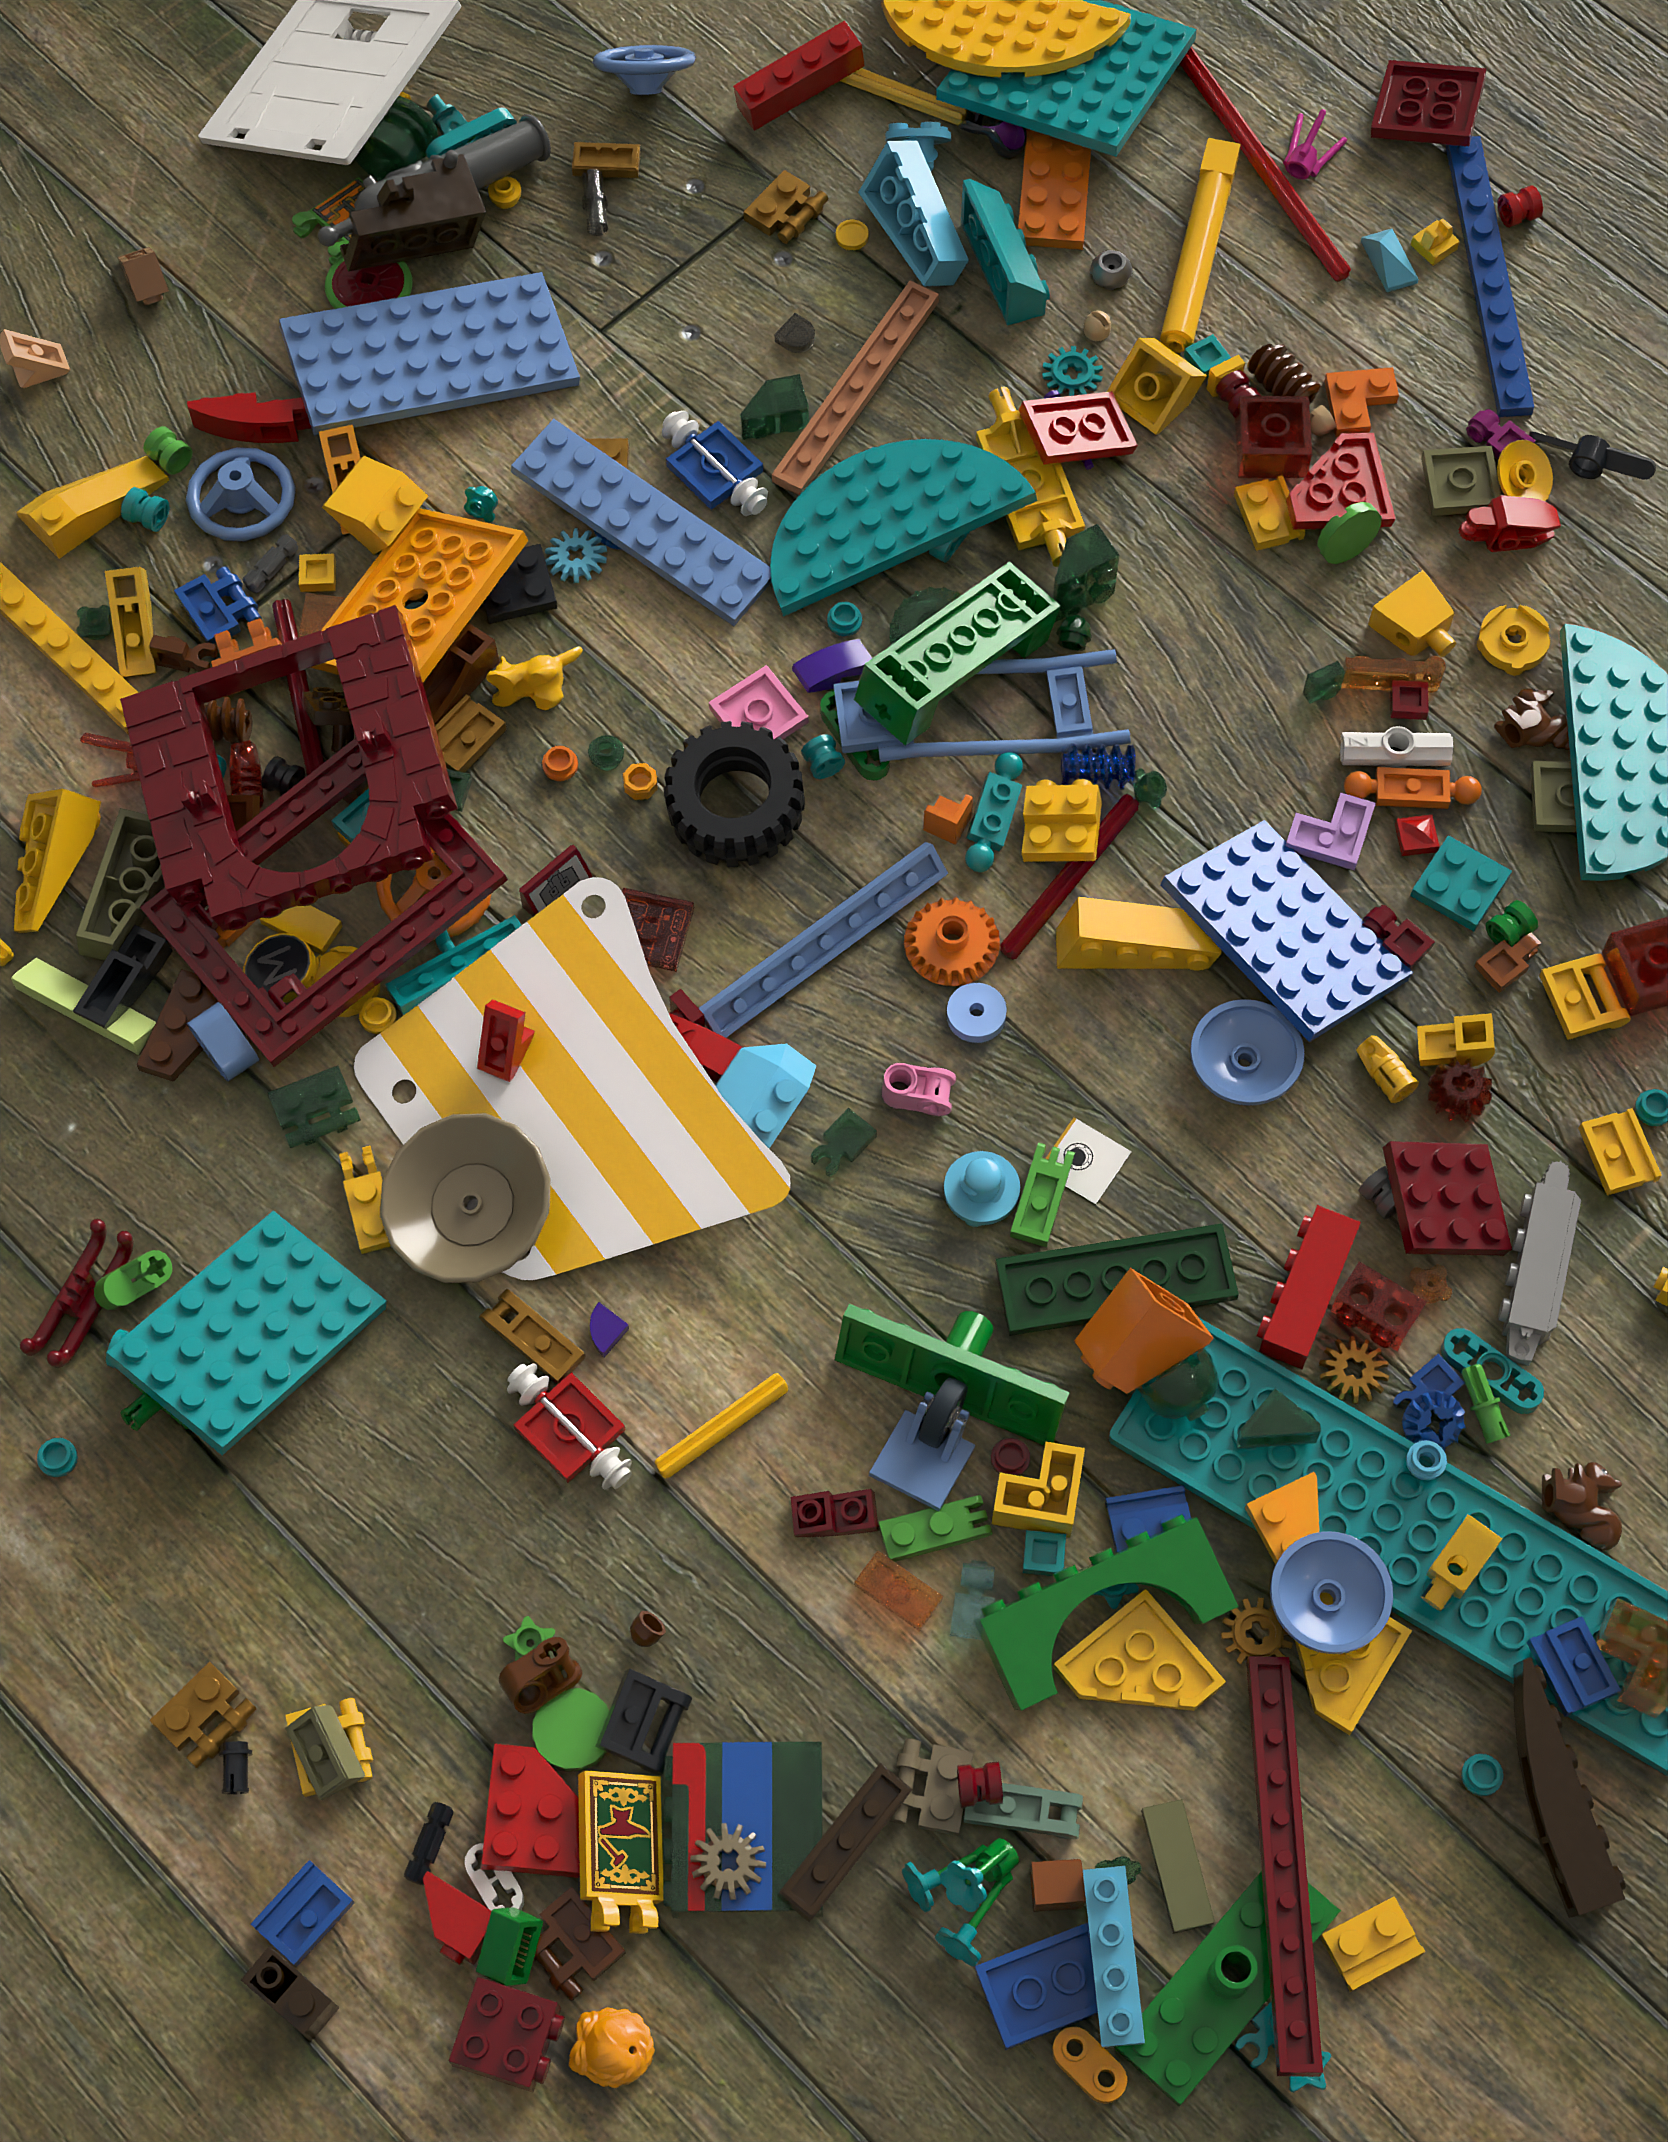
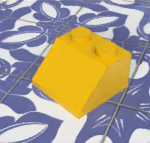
[1107,338,1207,435]
[322,456,428,555]

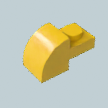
[1417,1013,1495,1069]

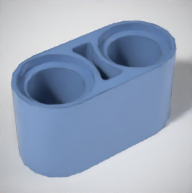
[187,1002,259,1082]

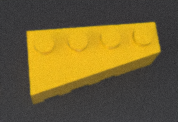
[1056,897,1222,971]

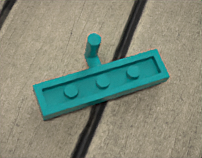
[385,915,522,1015]

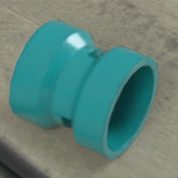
[121,487,170,532]

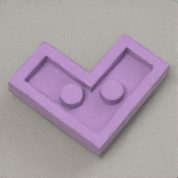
[1285,793,1376,871]

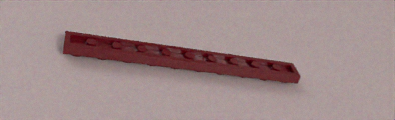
[1246,1656,1323,2077]

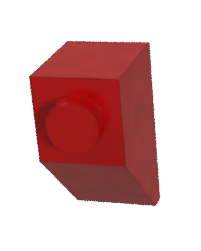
[423,1871,491,1965]

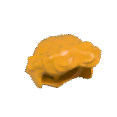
[569,2007,655,2088]

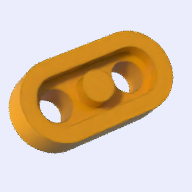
[1052,2027,1127,2104]

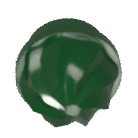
[1056,615,1092,651]

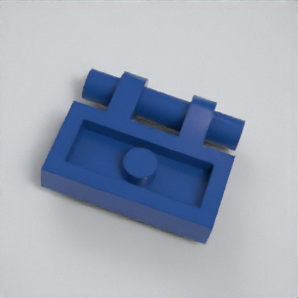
[174,566,262,645]

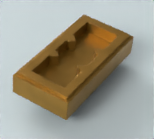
[572,142,641,178]

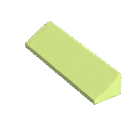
[11,958,156,1055]

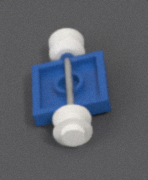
[662,411,768,516]

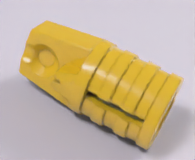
[1356,1035,1419,1103]

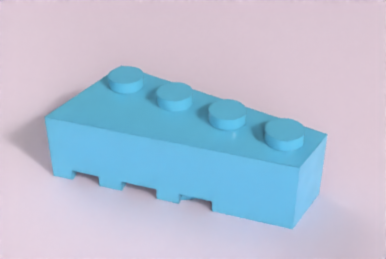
[858,141,969,286]

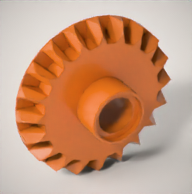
[904,897,1000,986]

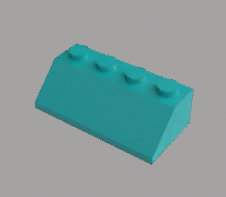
[961,179,1050,326]

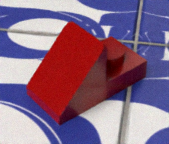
[477,999,534,1082]

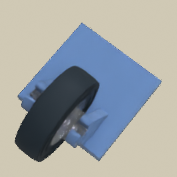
[869,1377,975,1511]

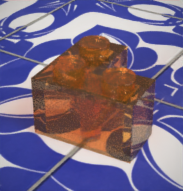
[1595,1598,1668,1718]

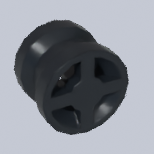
[261,756,305,796]

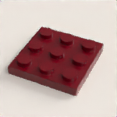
[1371,60,1487,147]
[1382,1141,1512,1256]

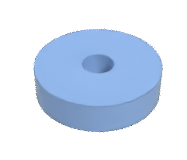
[947,983,1007,1043]

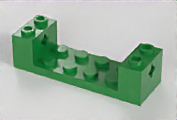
[854,562,1061,746]

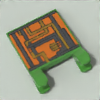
[292,177,366,265]

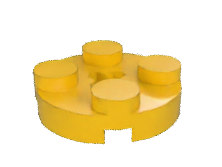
[1477,605,1551,676]

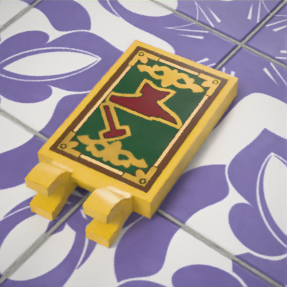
[578,1771,664,1934]

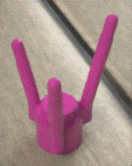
[1283,109,1347,180]

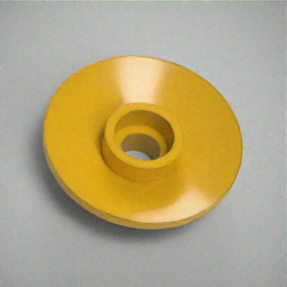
[1497,440,1553,501]

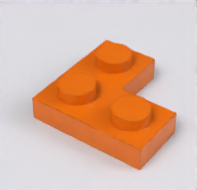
[1324,367,1399,437]

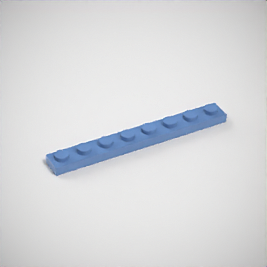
[699,842,948,1038]

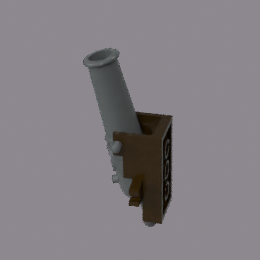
[318,114,551,272]

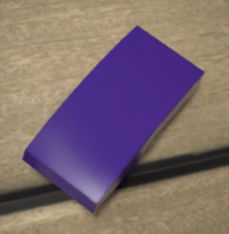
[792,639,872,693]

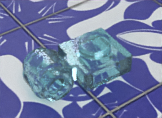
[950,1560,995,1640]

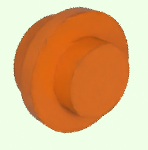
[542,746,578,781]

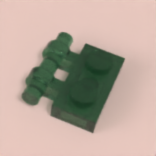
[268,1065,361,1149]

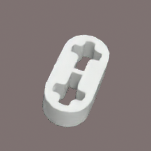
[465,1843,524,1911]

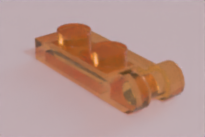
[1341,656,1446,693]

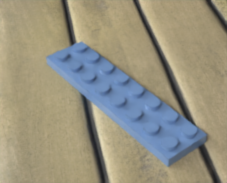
[511,418,772,626]

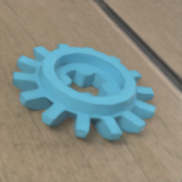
[545,528,607,583]

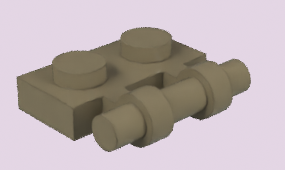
[890,1738,974,1836]

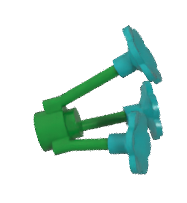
[902,1838,1019,1966]

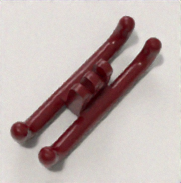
[19,1219,134,1368]

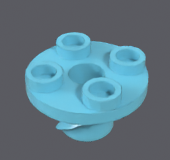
[885,122,951,171]
[944,1151,1020,1227]

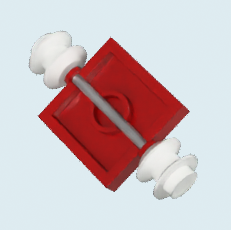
[507,1364,632,1490]

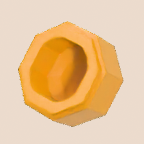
[623,763,658,800]

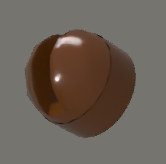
[630,1611,666,1647]

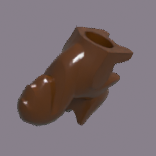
[1494,688,1570,750]
[1542,1462,1622,1551]

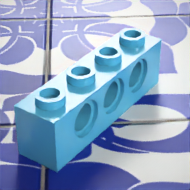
[1083,1866,1145,2048]

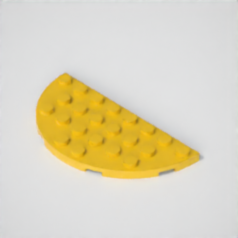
[881,0,1131,77]

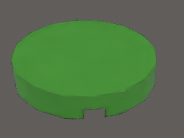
[1317,502,1382,564]
[532,1688,609,1772]

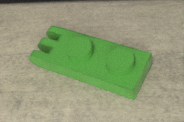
[1010,1142,1075,1247]
[878,1495,993,1564]

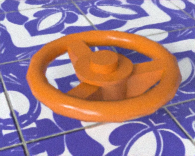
[376,850,492,940]

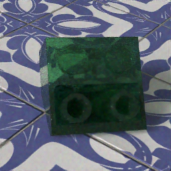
[1053,524,1120,622]

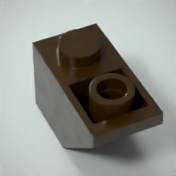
[241,1946,339,2042]

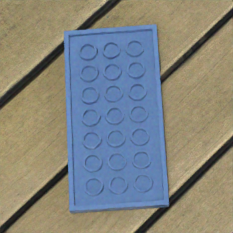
[279,272,580,435]

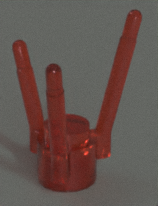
[80,733,140,787]

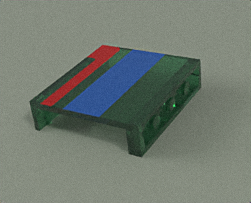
[663,1742,823,1918]

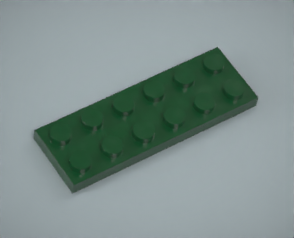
[995,1223,1239,1336]

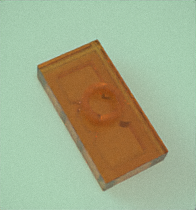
[854,1550,943,1632]

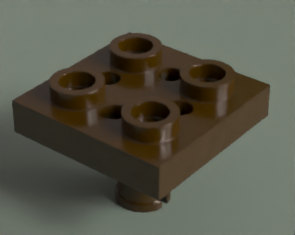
[302,687,354,753]

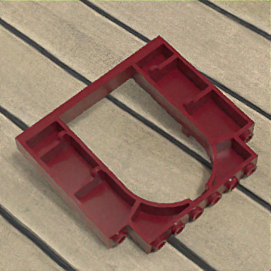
[120,605,458,931]

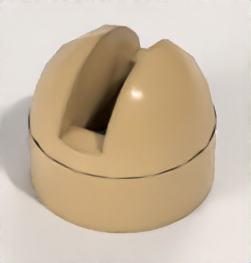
[1084,311,1111,341]
[1306,405,1336,436]

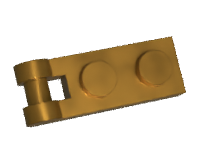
[479,1289,585,1384]

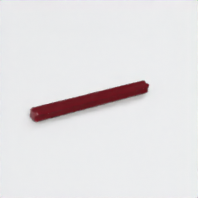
[272,599,324,776]
[1000,794,1139,960]

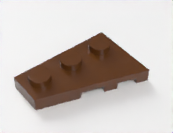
[136,969,230,1082]

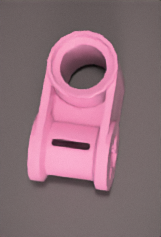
[882,1063,956,1116]

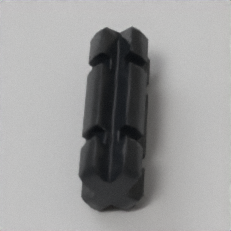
[404,1802,453,1885]

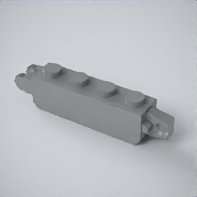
[1498,1160,1581,1366]

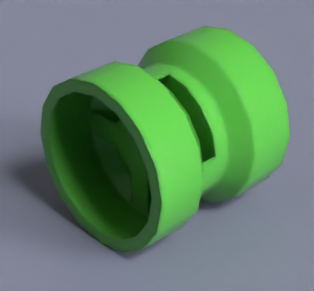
[143,426,193,475]

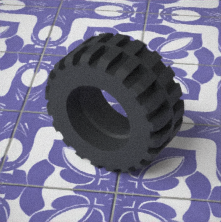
[664,721,805,867]

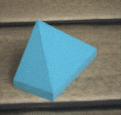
[1361,229,1419,292]

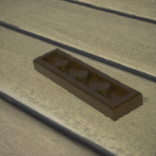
[777,1763,913,1922]

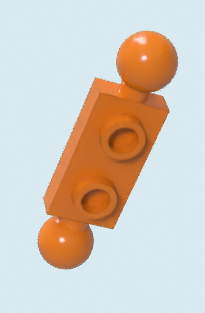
[1344,767,1482,809]

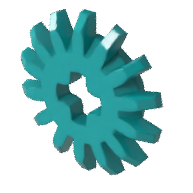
[1042,346,1103,396]

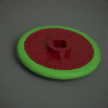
[325,256,412,309]

